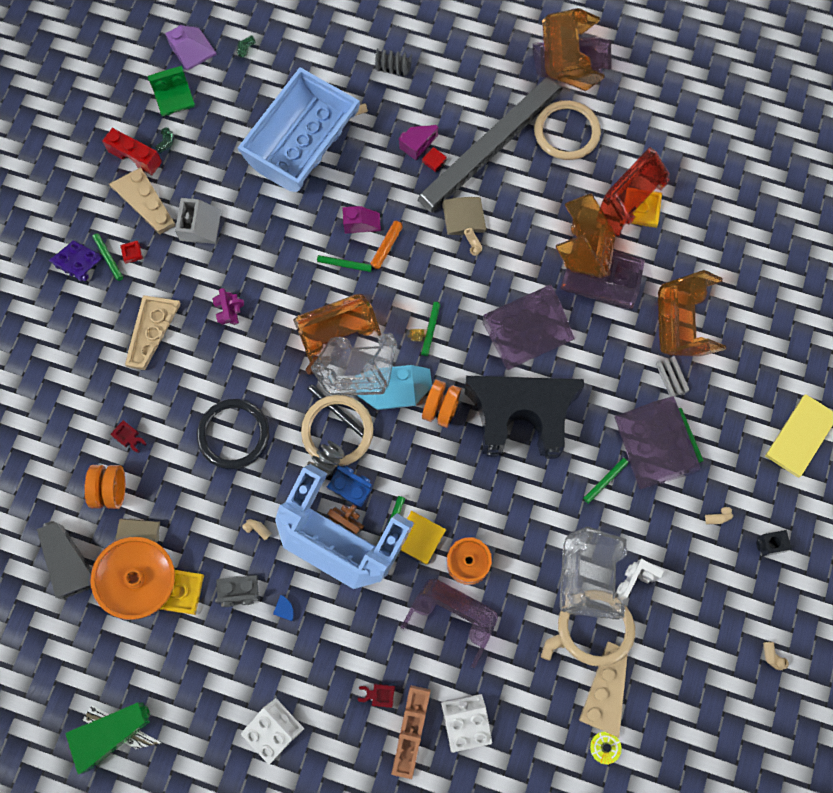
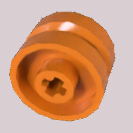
[422,379,462,428]
[85,465,126,509]
[446,537,492,585]

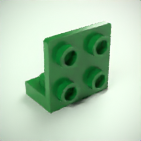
[148,66,195,116]

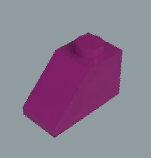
[399,125,438,160]
[342,206,381,234]

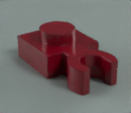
[110,420,147,453]
[358,684,395,708]

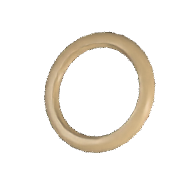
[534,100,601,160]
[301,395,374,467]
[558,590,636,666]

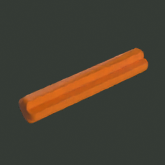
[371,220,403,269]

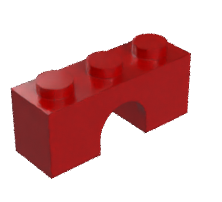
[102,127,162,175]

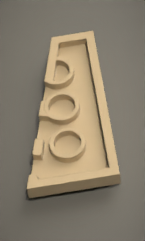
[109,167,176,234]
[125,295,181,370]
[579,642,627,738]

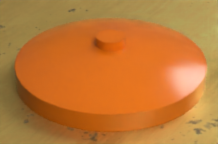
[91,537,175,620]

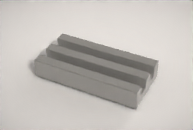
[656,356,689,398]

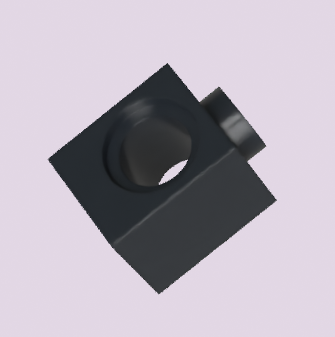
[756,530,792,557]

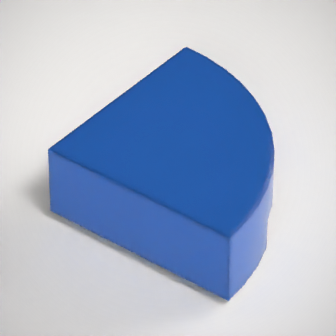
[273,595,294,622]

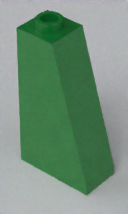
[65,702,150,775]

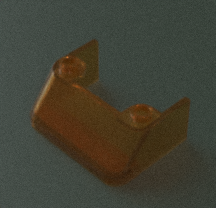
[542,8,605,91]
[556,193,615,278]
[658,270,726,356]
[293,294,382,362]

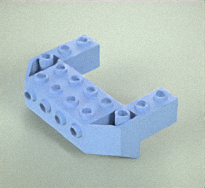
[275,464,414,589]

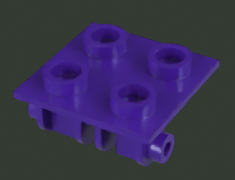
[49,241,103,281]

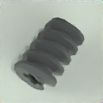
[375,48,412,76]
[307,440,345,481]

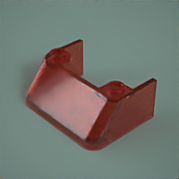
[596,147,670,237]

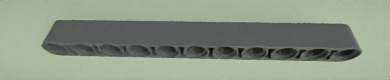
[418,76,563,213]

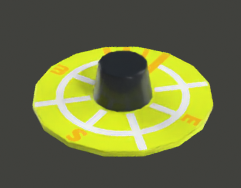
[590,732,622,764]

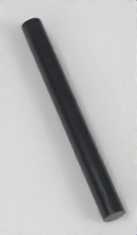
[307,384,364,438]

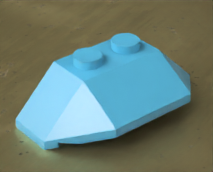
[355,365,432,410]

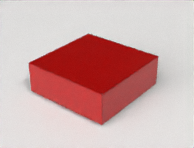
[422,147,447,172]
[120,240,143,264]

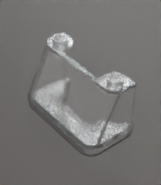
[311,333,397,395]
[560,526,627,620]

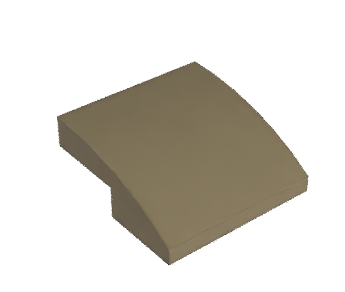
[442,197,486,235]
[116,518,160,543]

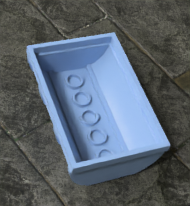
[238,67,360,192]

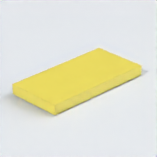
[765,394,833,478]

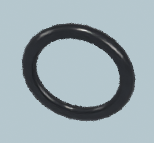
[197,399,269,469]

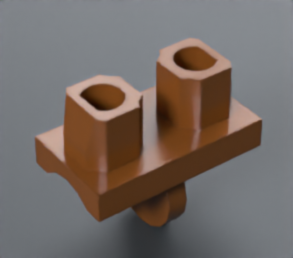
[327,504,364,535]

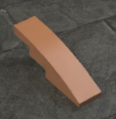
[391,685,431,779]

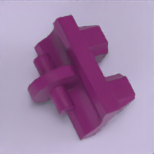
[212,288,244,325]

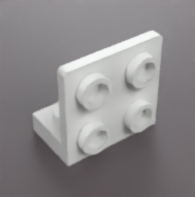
[616,559,664,600]
[441,694,492,752]
[241,698,304,764]

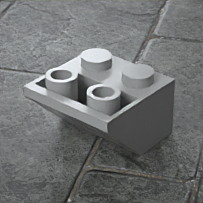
[175,198,221,244]

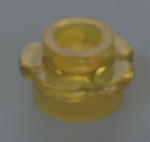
[407,329,426,341]

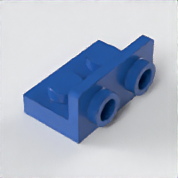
[327,465,373,508]

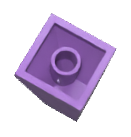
[165,25,217,70]

